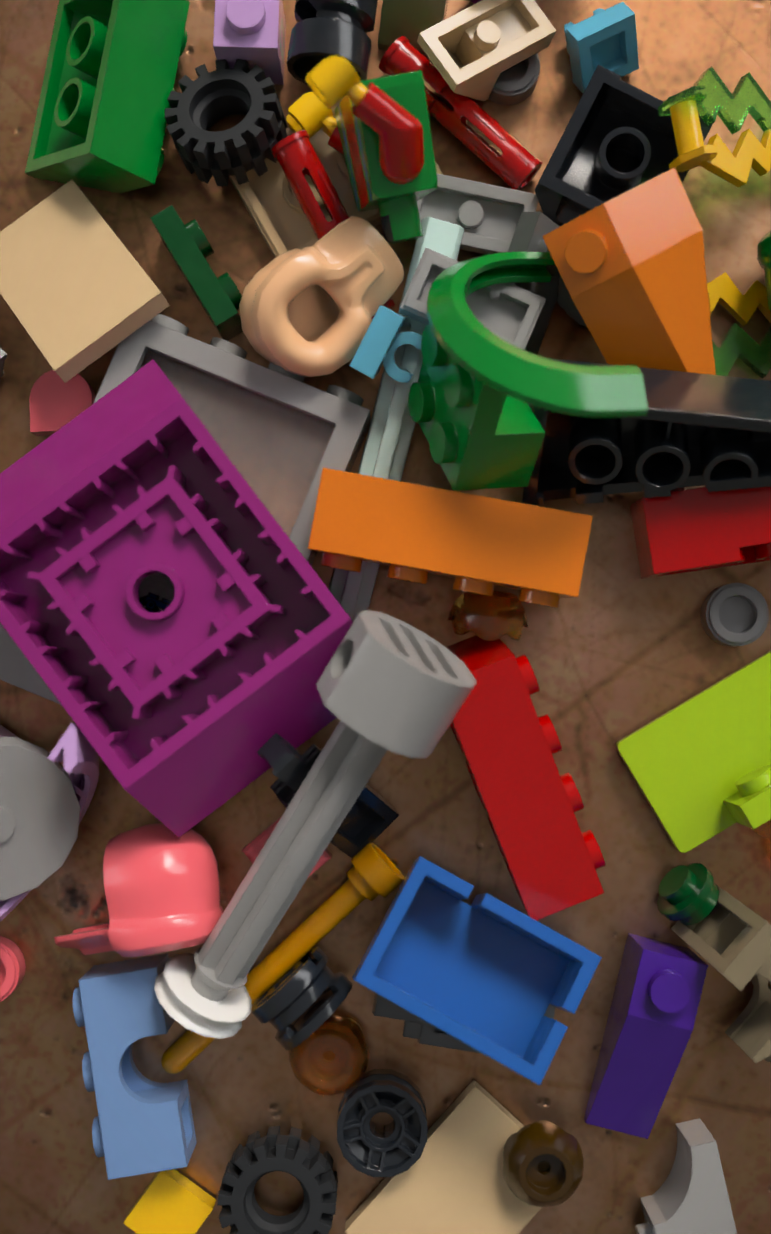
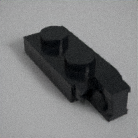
[257,733,399,858]

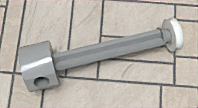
[154,610,477,1039]

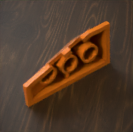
[542,167,716,375]

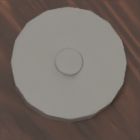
[0,737,80,900]

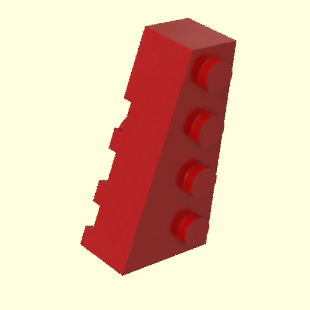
[630,486,771,579]
[446,629,606,921]

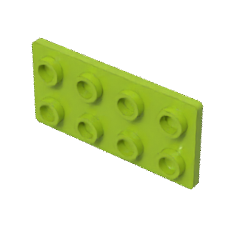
[616,651,771,853]

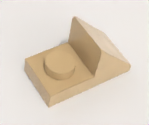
[417,0,556,101]

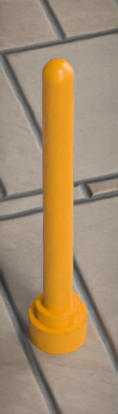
[161,842,404,1074]

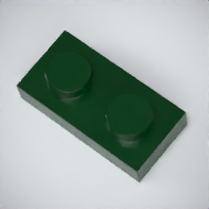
[150,205,243,341]

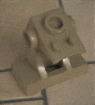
[671,882,771,1063]

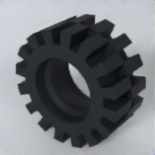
[165,59,288,186]
[217,1126,338,1234]

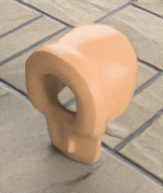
[239,216,404,377]

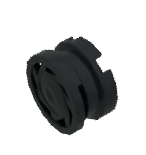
[251,946,353,1051]

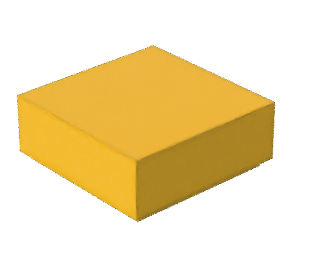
[123,1169,216,1234]

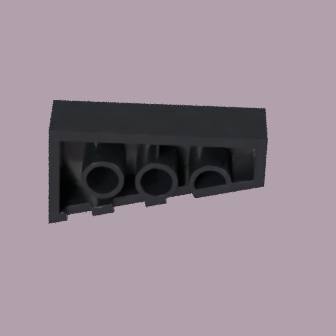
[522,358,771,507]

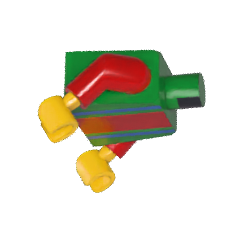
[286,56,438,244]

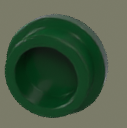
[657,863,719,926]

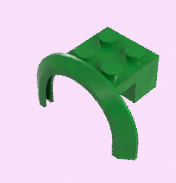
[408,252,648,491]

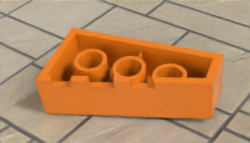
[308,467,593,608]

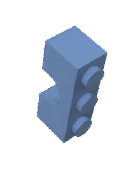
[73,953,197,1180]

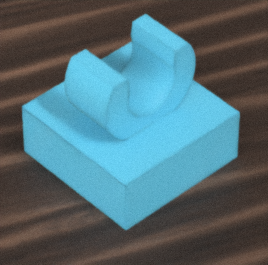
[564,2,639,93]
[349,305,422,383]

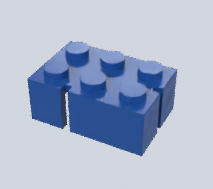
[352,856,602,1085]

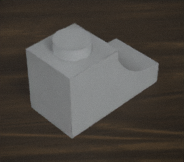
[635,1118,737,1234]

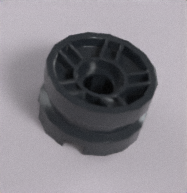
[337,1069,427,1177]

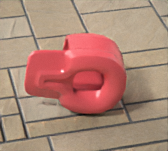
[54,823,224,957]

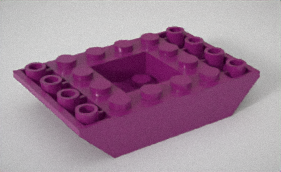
[0,359,353,837]

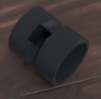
[287,0,378,85]

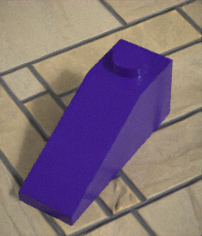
[584,933,708,1139]

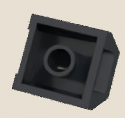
[535,65,713,227]

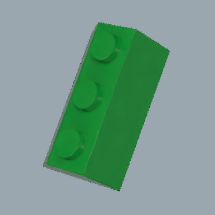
[25,0,190,193]

